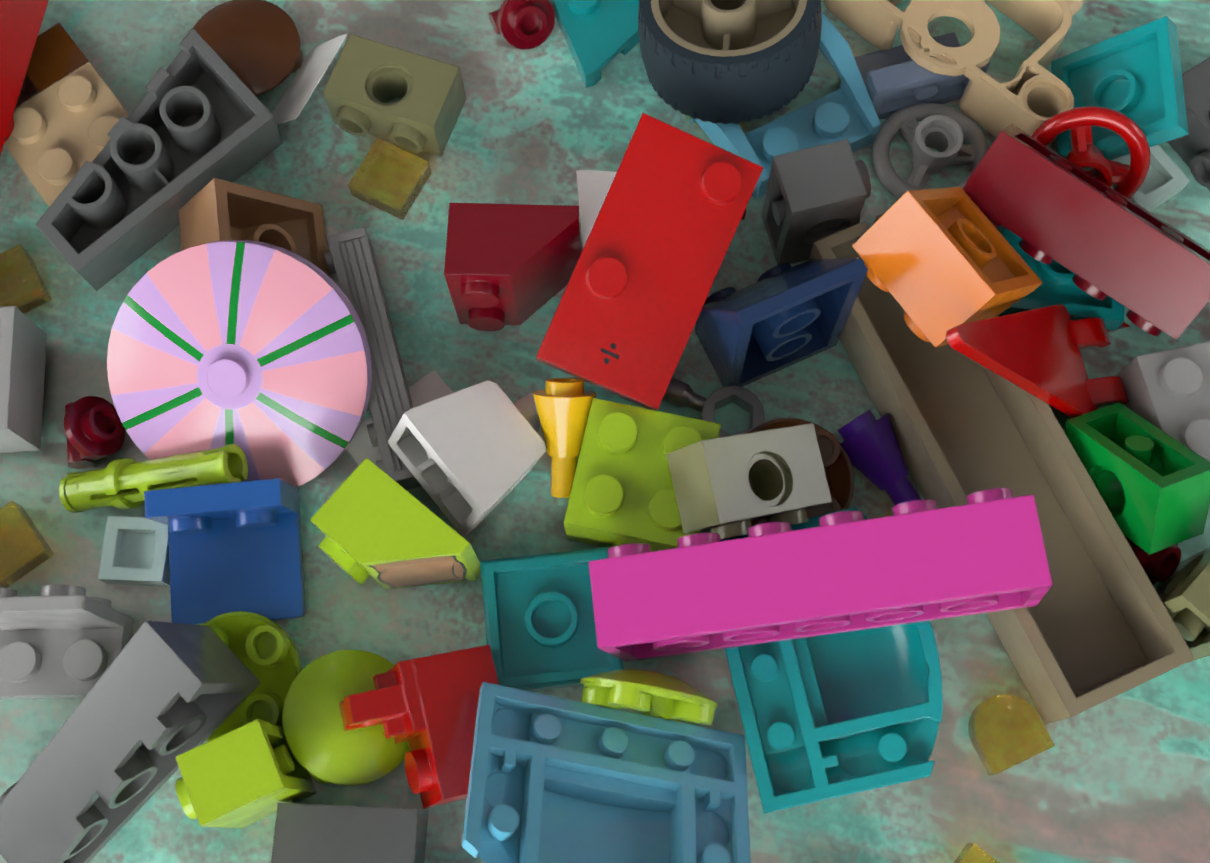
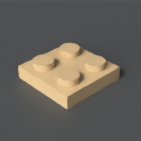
[4,62,129,207]

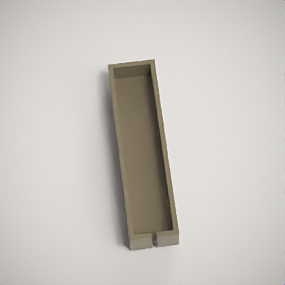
[809,213,1195,725]

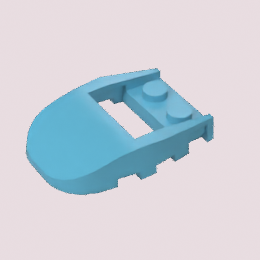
[686,11,881,200]

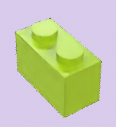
[175,719,317,829]

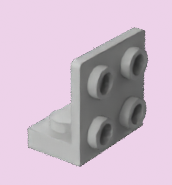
[0,584,134,700]

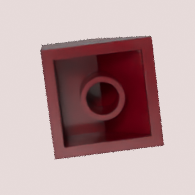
[444,202,582,331]

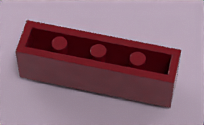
[962,124,1210,340]

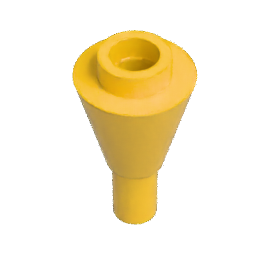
[532,378,597,498]

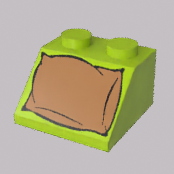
[310,457,481,590]

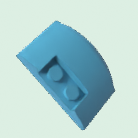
[462,682,751,863]

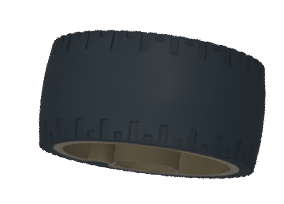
[638,0,822,124]

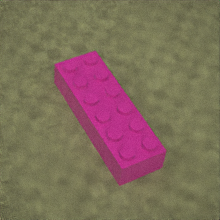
[589,488,1053,662]

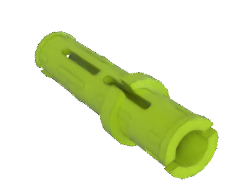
[58,444,248,513]

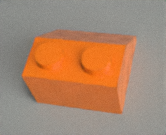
[852,187,1043,348]

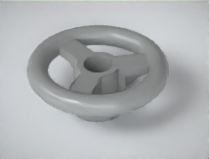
[872,103,989,200]

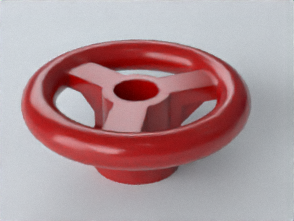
[1032,106,1150,199]

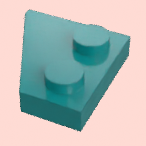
[548,0,639,88]

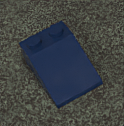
[695,258,868,387]

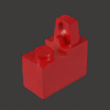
[339,644,499,809]

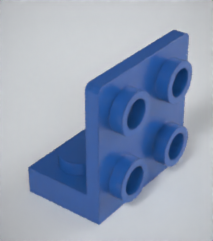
[144,478,306,625]

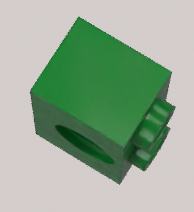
[1064,402,1210,555]

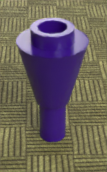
[837,409,922,506]

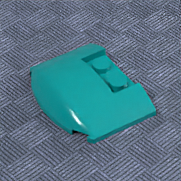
[720,507,943,814]

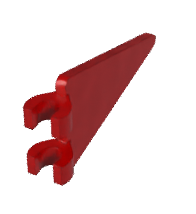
[946,304,1129,418]

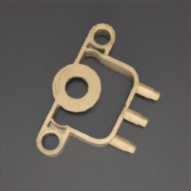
[824,0,1086,148]

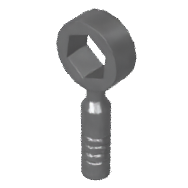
[662,377,765,438]

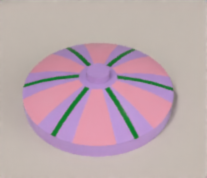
[107,240,372,487]

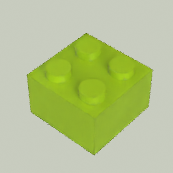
[563,398,721,552]

